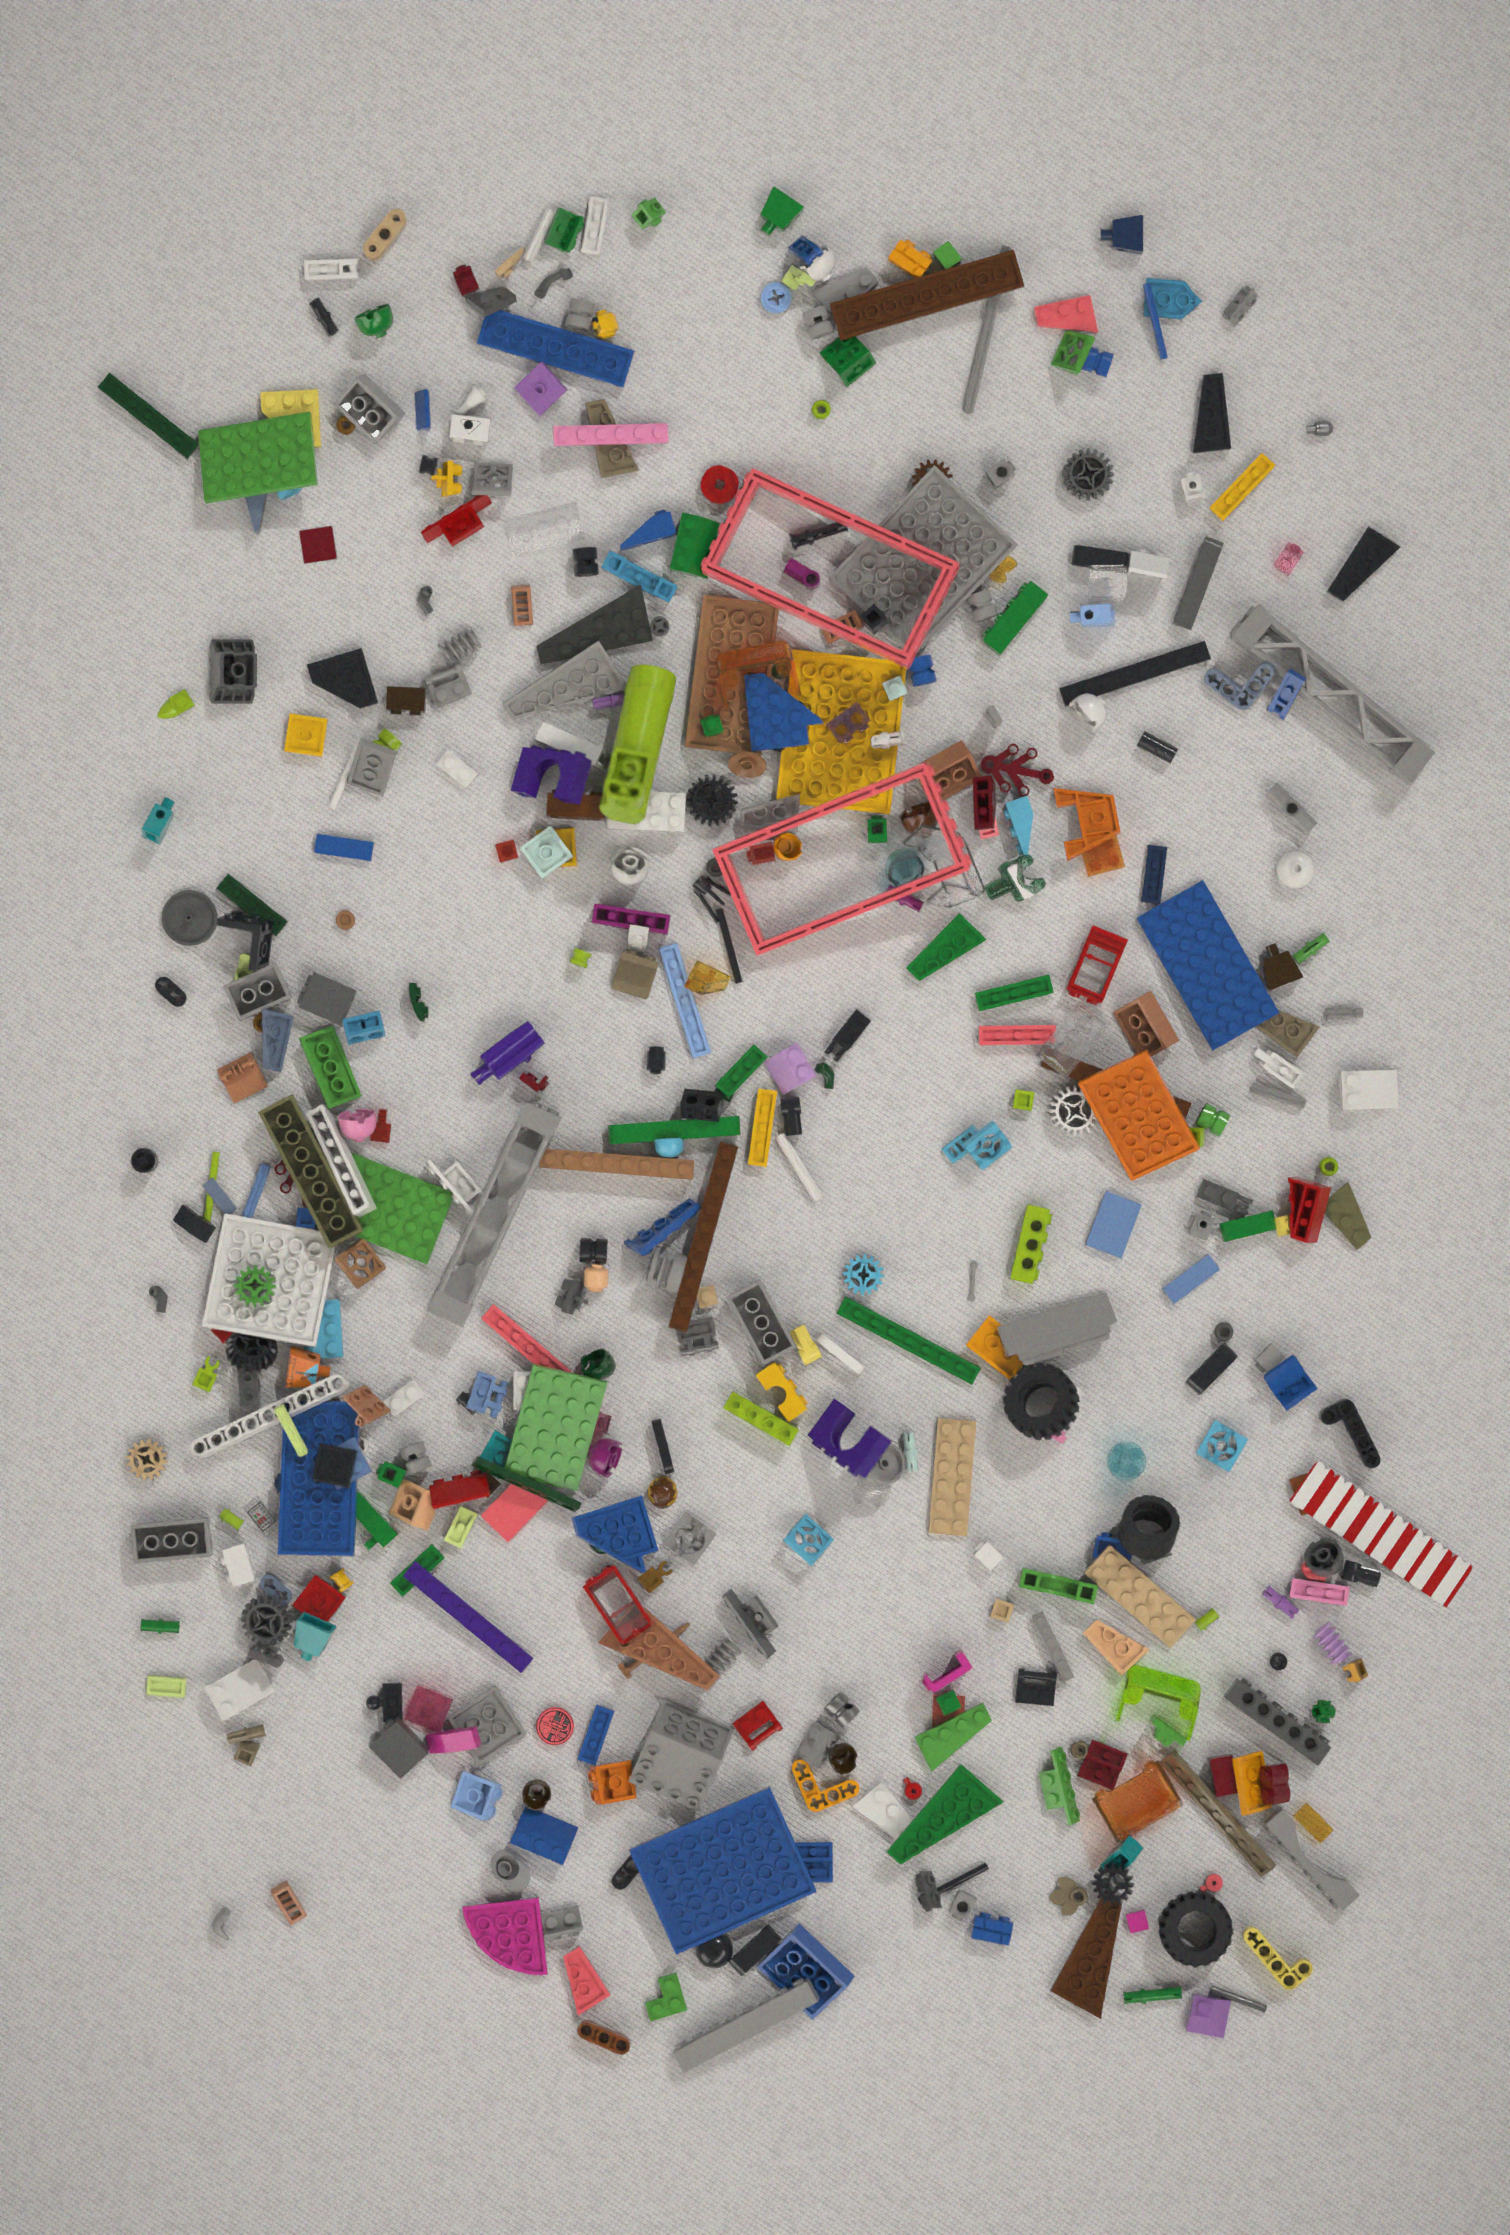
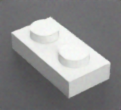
[436,750,478,789]
[627,925,649,952]
[383,1379,425,1417]

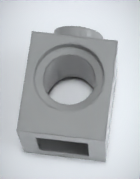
[985,459,1016,489]
[1254,1343,1285,1373]
[949,1889,977,1921]

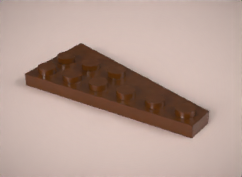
[1050,1890,1123,2019]

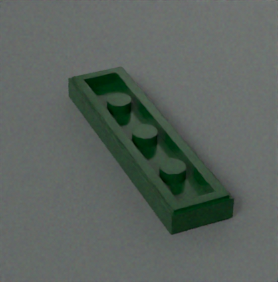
[216,874,288,936]

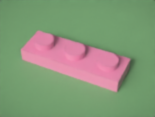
[1289,1578,1350,1606]

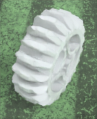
[1049,1085,1098,1137]

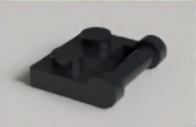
[1015,1668,1057,1706]

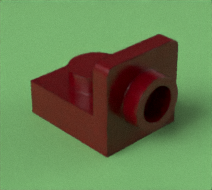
[453,264,480,296]
[519,1072,549,1093]

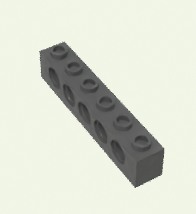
[1223,1678,1332,1766]

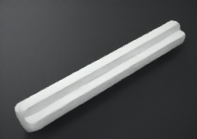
[776,1133,823,1201]

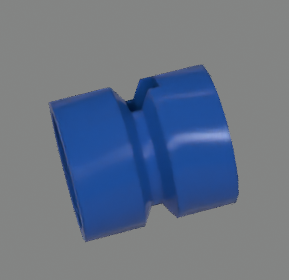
[1081,347,1114,377]
[909,655,937,687]

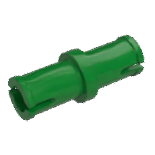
[140,1618,180,1634]

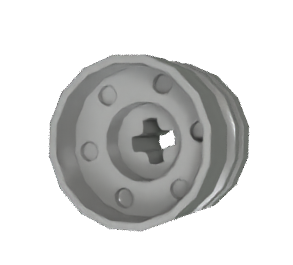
[646,1247,688,1295]

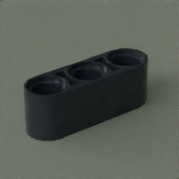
[1071,545,1129,573]
[1186,1342,1238,1395]
[728,1924,782,1976]

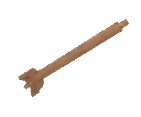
[617,1622,690,1680]

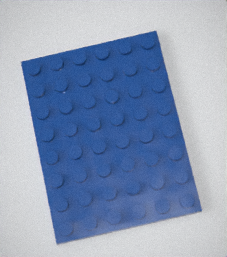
[629,1786,817,1955]

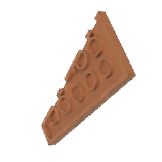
[598,1603,721,1691]

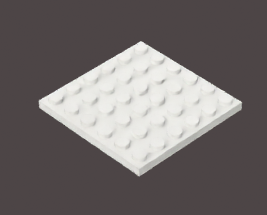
[202,1213,336,1347]

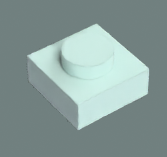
[882,676,907,701]

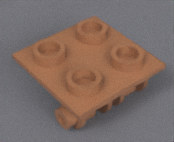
[217,1052,268,1104]
[342,1385,391,1427]

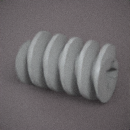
[438,628,481,664]
[704,1637,741,1675]

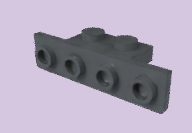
[722,1589,779,1659]

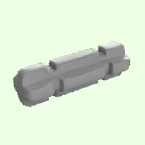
[1326,1008,1364,1019]

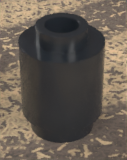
[646,1046,666,1074]

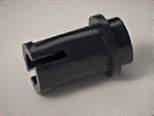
[456,1391,476,1415]

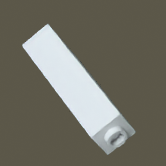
[535,722,611,773]

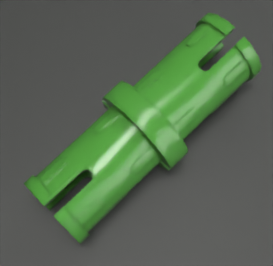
[1292,932,1330,965]

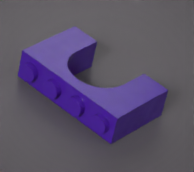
[510,745,592,805]
[807,1398,892,1479]

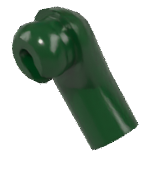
[815,1062,835,1089]

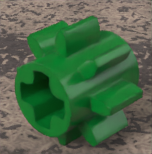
[1312,1700,1336,1723]

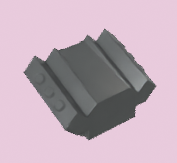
[209,639,257,704]

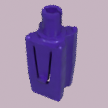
[470,1021,545,1085]

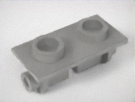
[1222,285,1259,326]

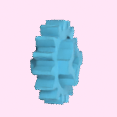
[843,1254,884,1296]

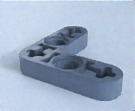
[1204,662,1275,710]

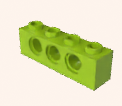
[1010,1204,1053,1284]
[723,1391,799,1446]

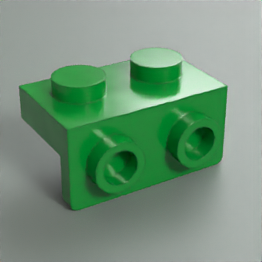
[544,208,584,253]

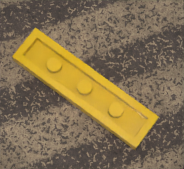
[1209,453,1276,522]
[748,1088,777,1167]

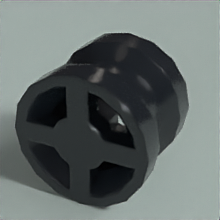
[419,455,439,476]

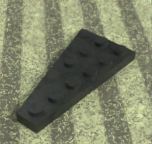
[536,584,653,665]

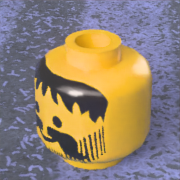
[591,309,619,339]

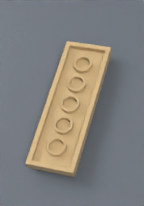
[929,1418,976,1536]
[1084,1544,1196,1648]

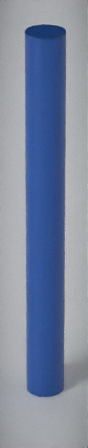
[1143,283,1168,360]

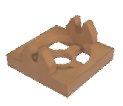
[334,1238,386,1290]

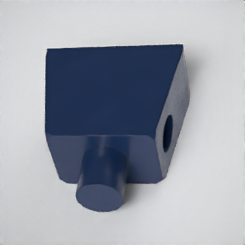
[1100,215,1143,254]

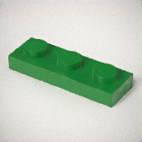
[715,1044,768,1099]
[390,1544,445,1597]

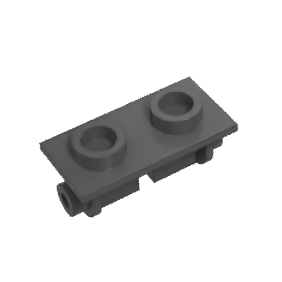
[914,1871,942,1912]

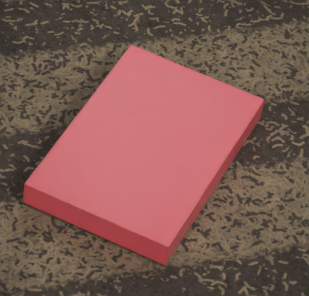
[481,1484,548,1542]

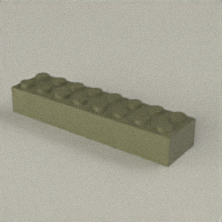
[258,1094,365,1249]

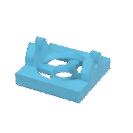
[963,1120,1012,1171]
[1196,1420,1248,1472]
[783,1514,834,1566]

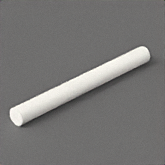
[328,737,361,810]

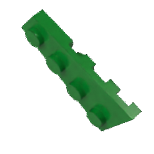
[906,913,987,981]

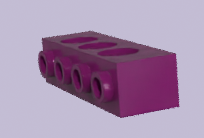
[591,904,671,935]

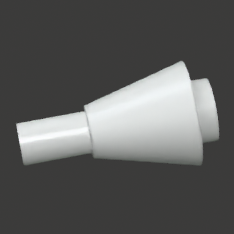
[456,385,488,415]

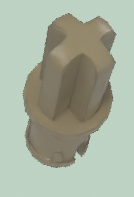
[227,1724,266,1744]

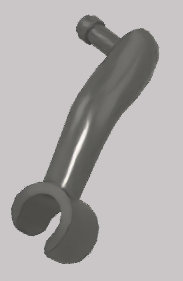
[534,268,573,299]

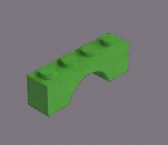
[1018,1567,1098,1605]

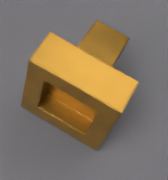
[1342,1658,1368,1683]

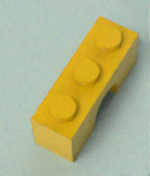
[755,1362,808,1422]

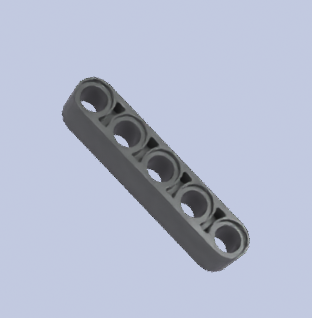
[1173,536,1224,630]

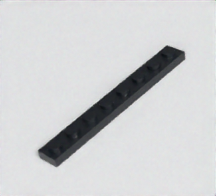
[1059,641,1211,707]

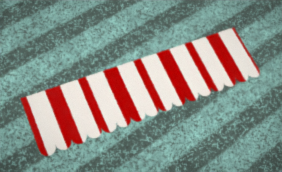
[1289,1462,1472,1608]

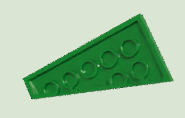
[886,1764,1004,1865]

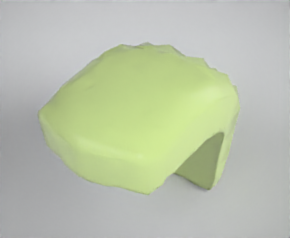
[234,953,255,981]

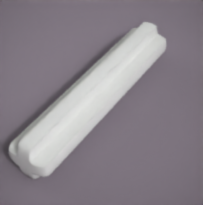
[523,209,556,263]

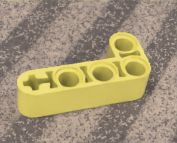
[1242,1926,1313,1990]

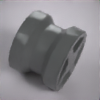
[650,616,669,637]

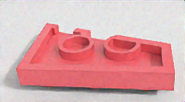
[563,1946,611,2016]

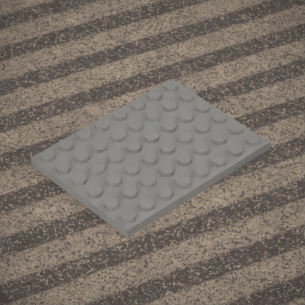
[829,465,1018,650]

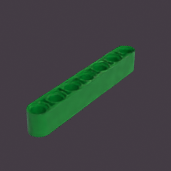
[607,1116,741,1144]

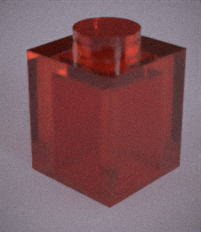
[746,842,775,866]

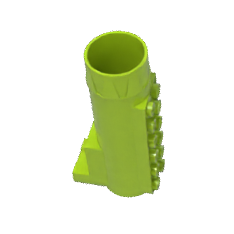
[599,664,677,824]

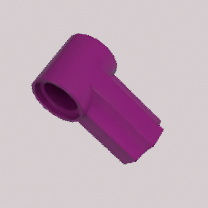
[783,558,821,590]

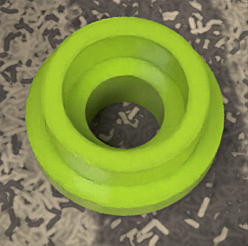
[812,400,831,419]
[1319,1157,1338,1176]

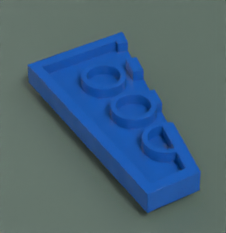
[624,1198,701,1256]

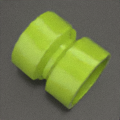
[372,727,403,751]

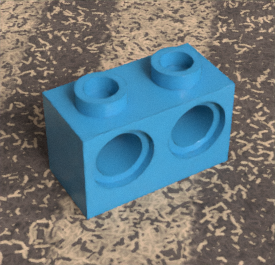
[342,1011,385,1045]

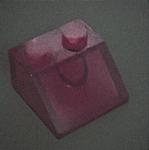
[404,1683,454,1732]

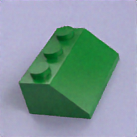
[670,512,720,579]

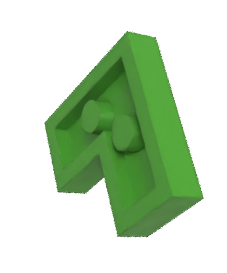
[645,1972,688,2021]

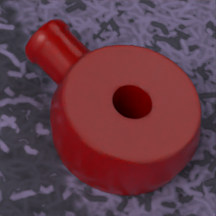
[903,1777,923,1800]

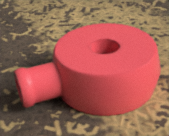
[1200,1874,1223,1892]

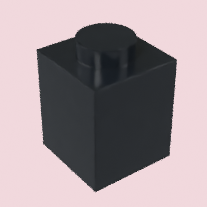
[859,604,888,635]

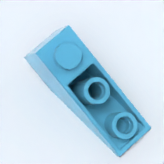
[1003,796,1033,858]

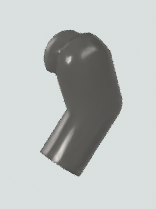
[417,586,434,615]

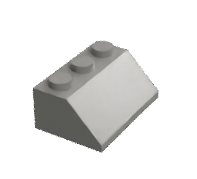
[333,374,406,444]
[223,963,293,1022]

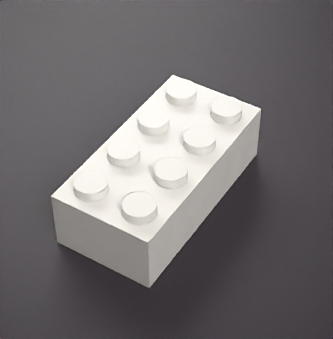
[607,792,686,833]

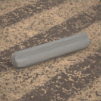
[1250,1083,1306,1109]

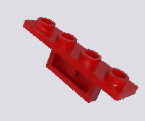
[421,495,492,547]

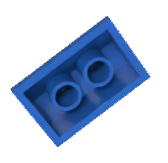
[510,1806,579,1865]

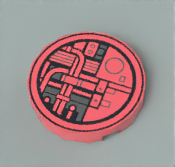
[536,1707,574,1746]

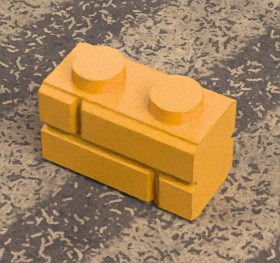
[888,239,933,278]

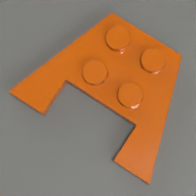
[1053,788,1121,862]

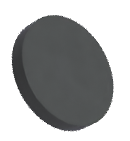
[162,890,218,946]

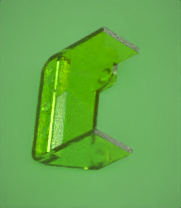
[1114,1665,1201,1741]

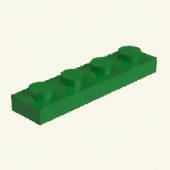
[975,975,1054,1012]

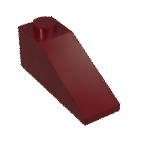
[973,775,996,831]

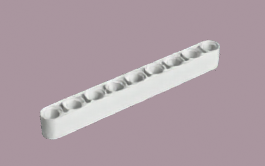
[190,1375,349,1458]

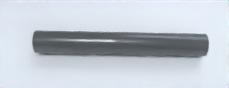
[1210,1986,1267,2013]

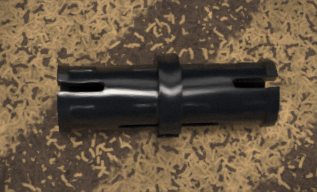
[309,297,339,337]

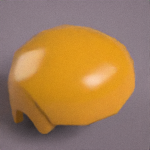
[773,832,802,861]

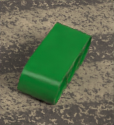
[1219,1210,1276,1242]

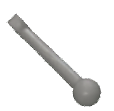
[968,1262,978,1302]

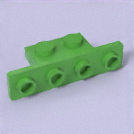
[1038,1747,1080,1825]

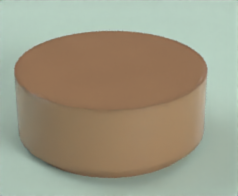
[336,910,355,930]

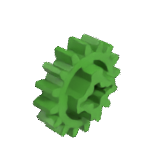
[234,1265,276,1308]

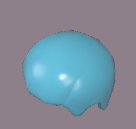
[655,1138,684,1158]

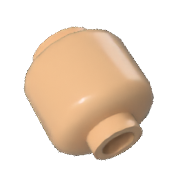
[583,1263,609,1292]

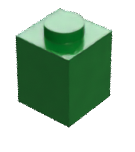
[935,1689,962,1716]

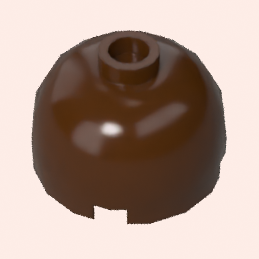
[899,802,938,837]

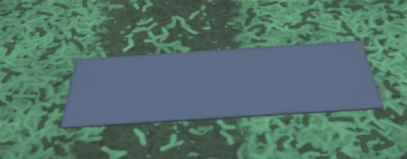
[202,1177,237,1214]

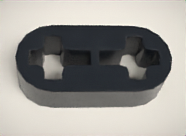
[155,977,187,1007]

